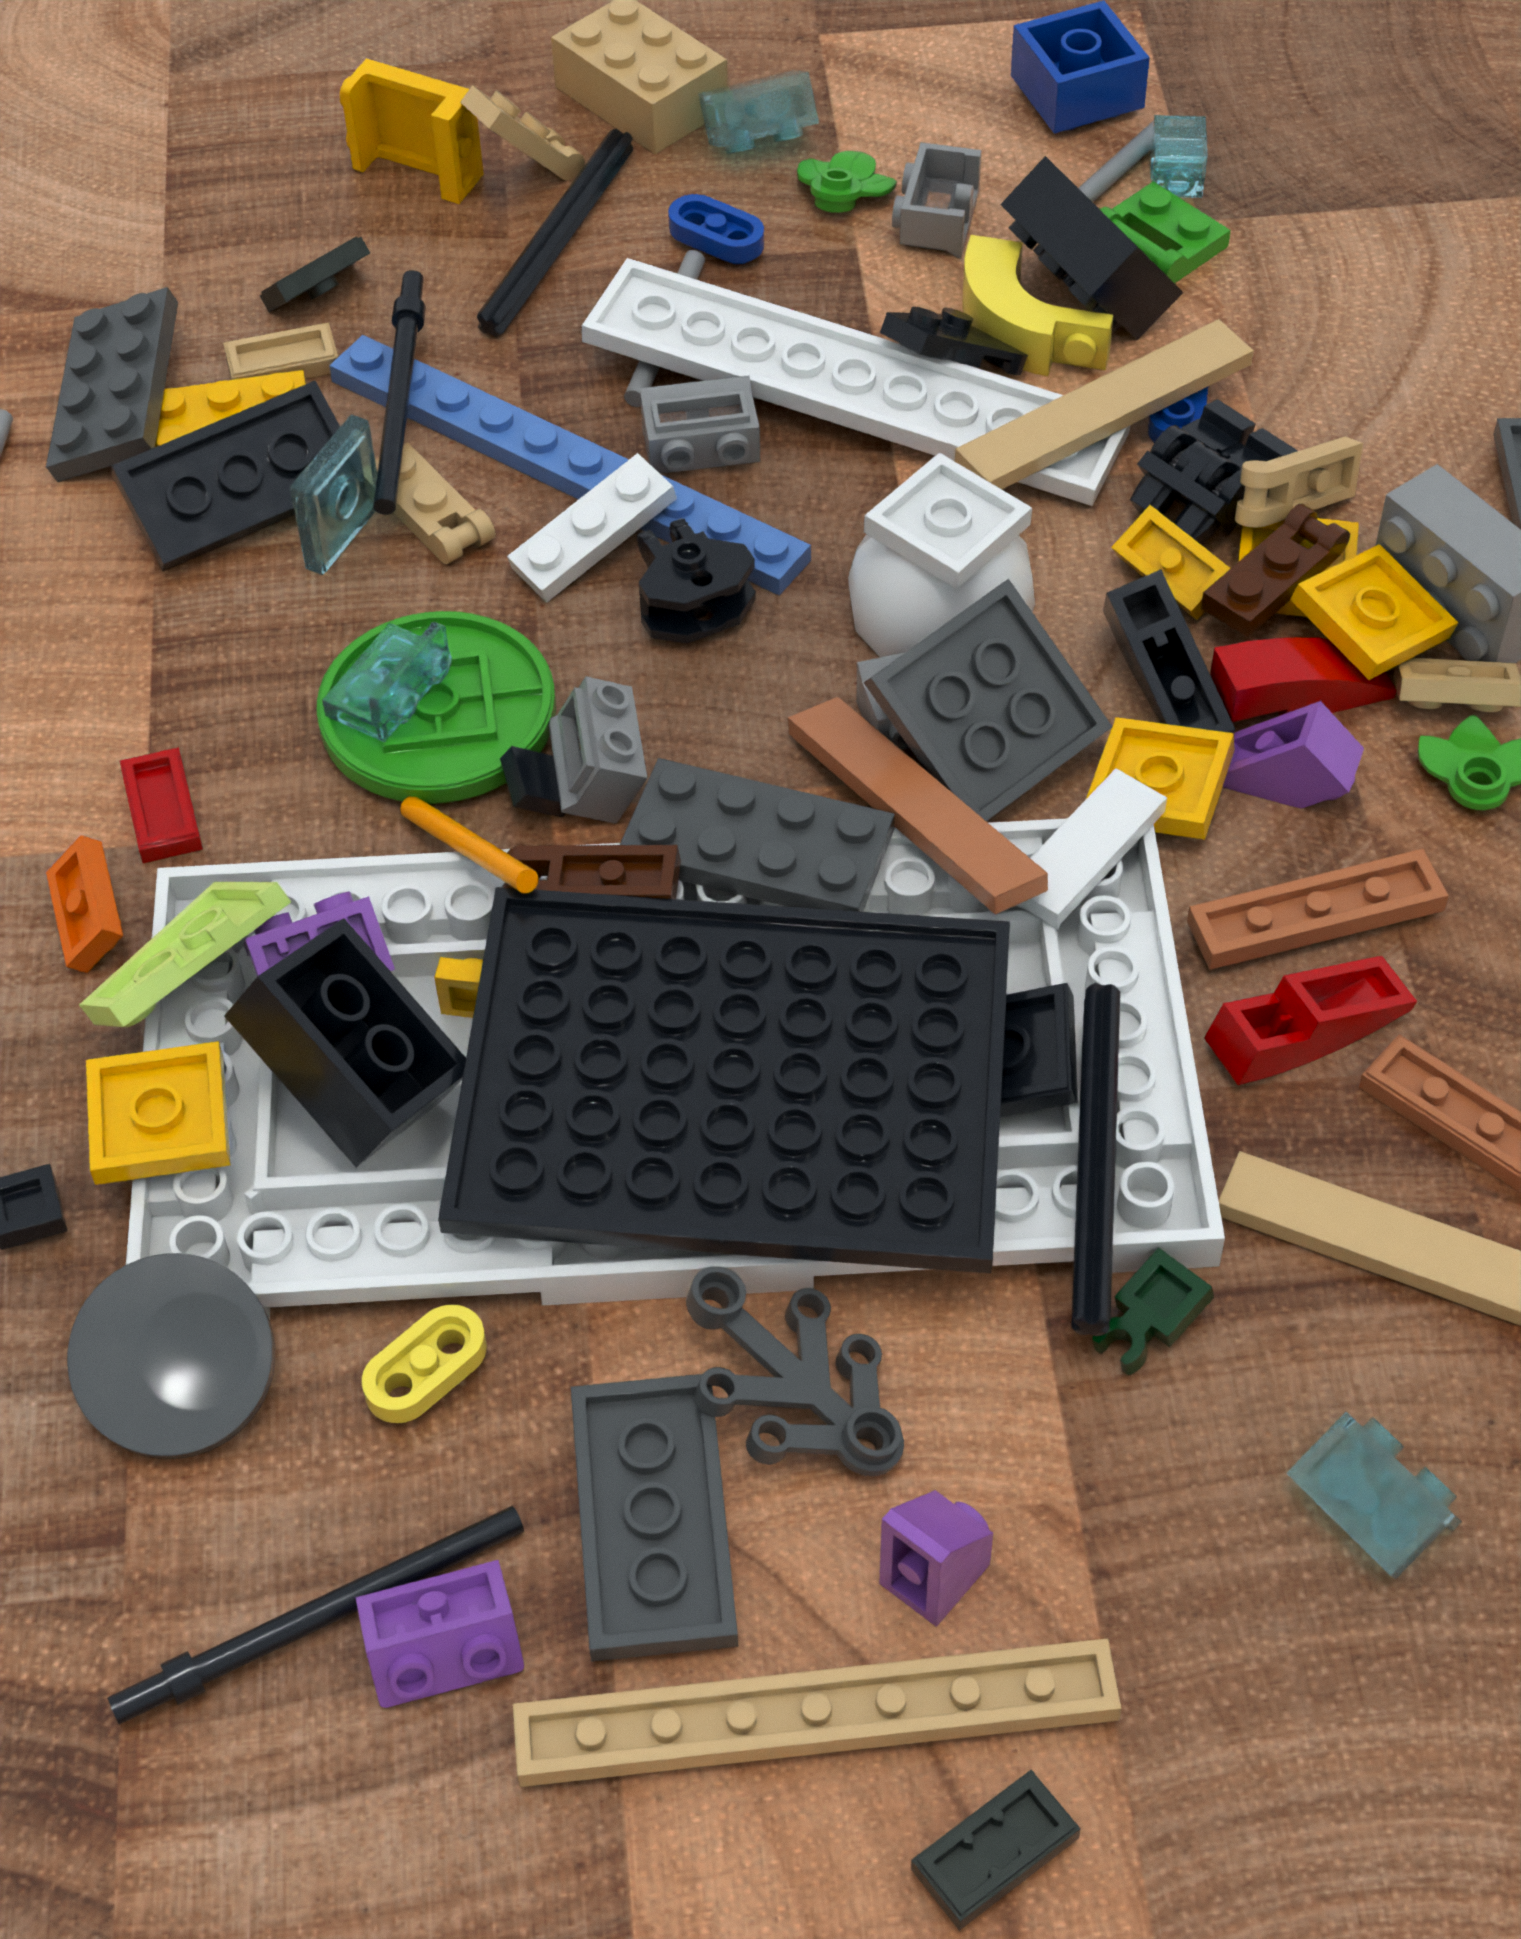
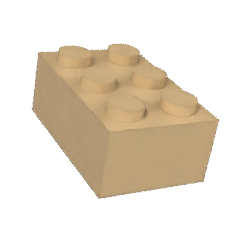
[551,0,729,154]

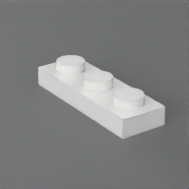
[507,453,677,603]

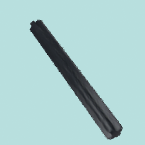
[477,129,633,337]
[1071,983,1121,1336]

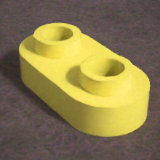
[362,1304,487,1423]

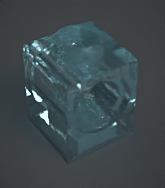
[1150,115,1208,198]

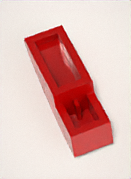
[1210,637,1396,722]
[1204,955,1417,1085]

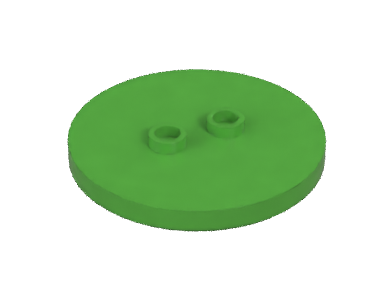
[317,611,556,804]

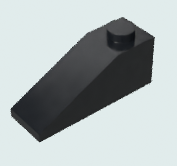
[1103,569,1235,733]

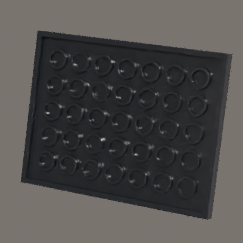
[438,887,1010,1273]

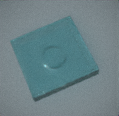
[290,414,377,575]

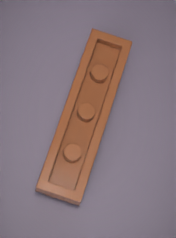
[1187,849,1449,970]

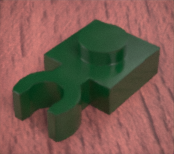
[1092,1247,1214,1375]

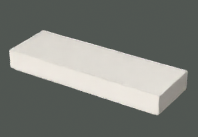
[1018,768,1167,928]

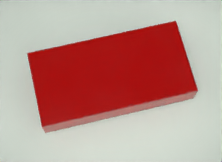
[119,747,203,864]

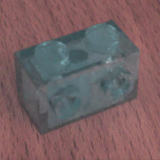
[698,70,819,154]

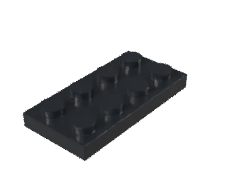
[111,381,367,572]

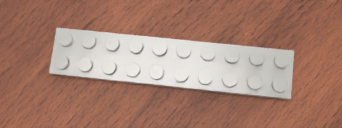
[582,258,1131,506]

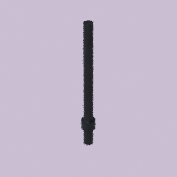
[373,270,426,515]
[107,1506,524,1725]

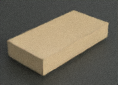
[223,323,338,380]

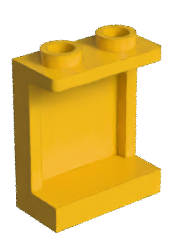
[340,58,484,204]

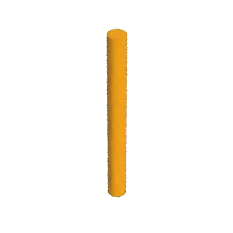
[400,796,538,893]

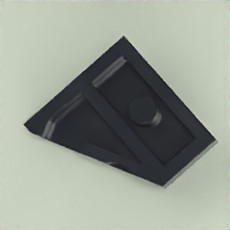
[880,307,1028,375]

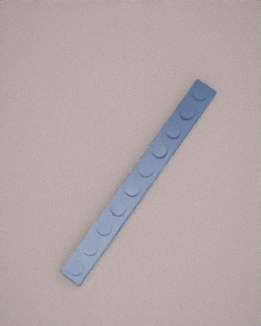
[329,335,811,596]

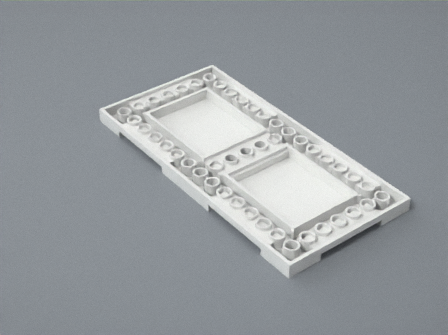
[126,818,1225,1320]

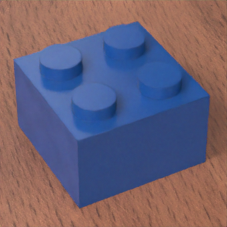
[1011,0,1150,134]

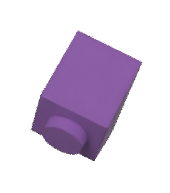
[1223,701,1364,809]
[879,1490,993,1627]

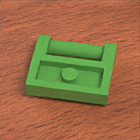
[1100,181,1231,283]

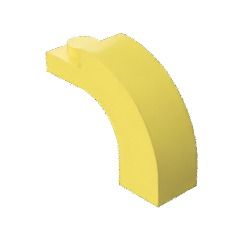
[962,235,1113,376]

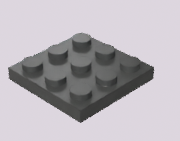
[864,578,1113,821]

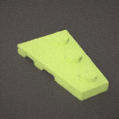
[79,882,291,1027]

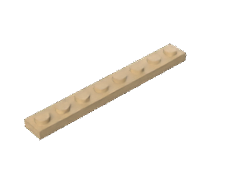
[513,1638,1121,1787]

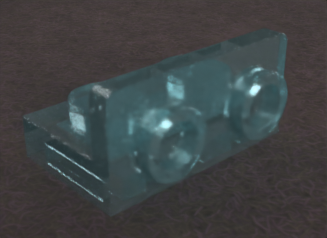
[322,622,452,742]
[1286,1412,1462,1579]

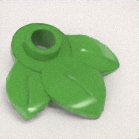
[797,151,897,213]
[1418,715,1521,810]

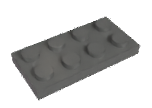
[46,287,178,482]
[620,758,895,912]
[571,1374,738,1662]

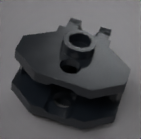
[637,518,756,644]

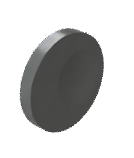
[67,1253,275,1459]

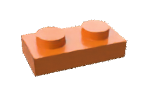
[46,835,123,973]

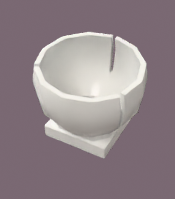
[848,453,1035,657]

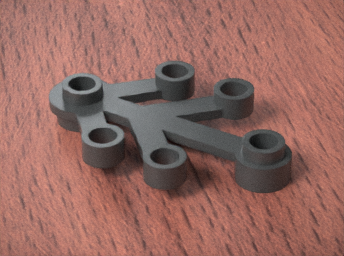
[686,1266,904,1476]

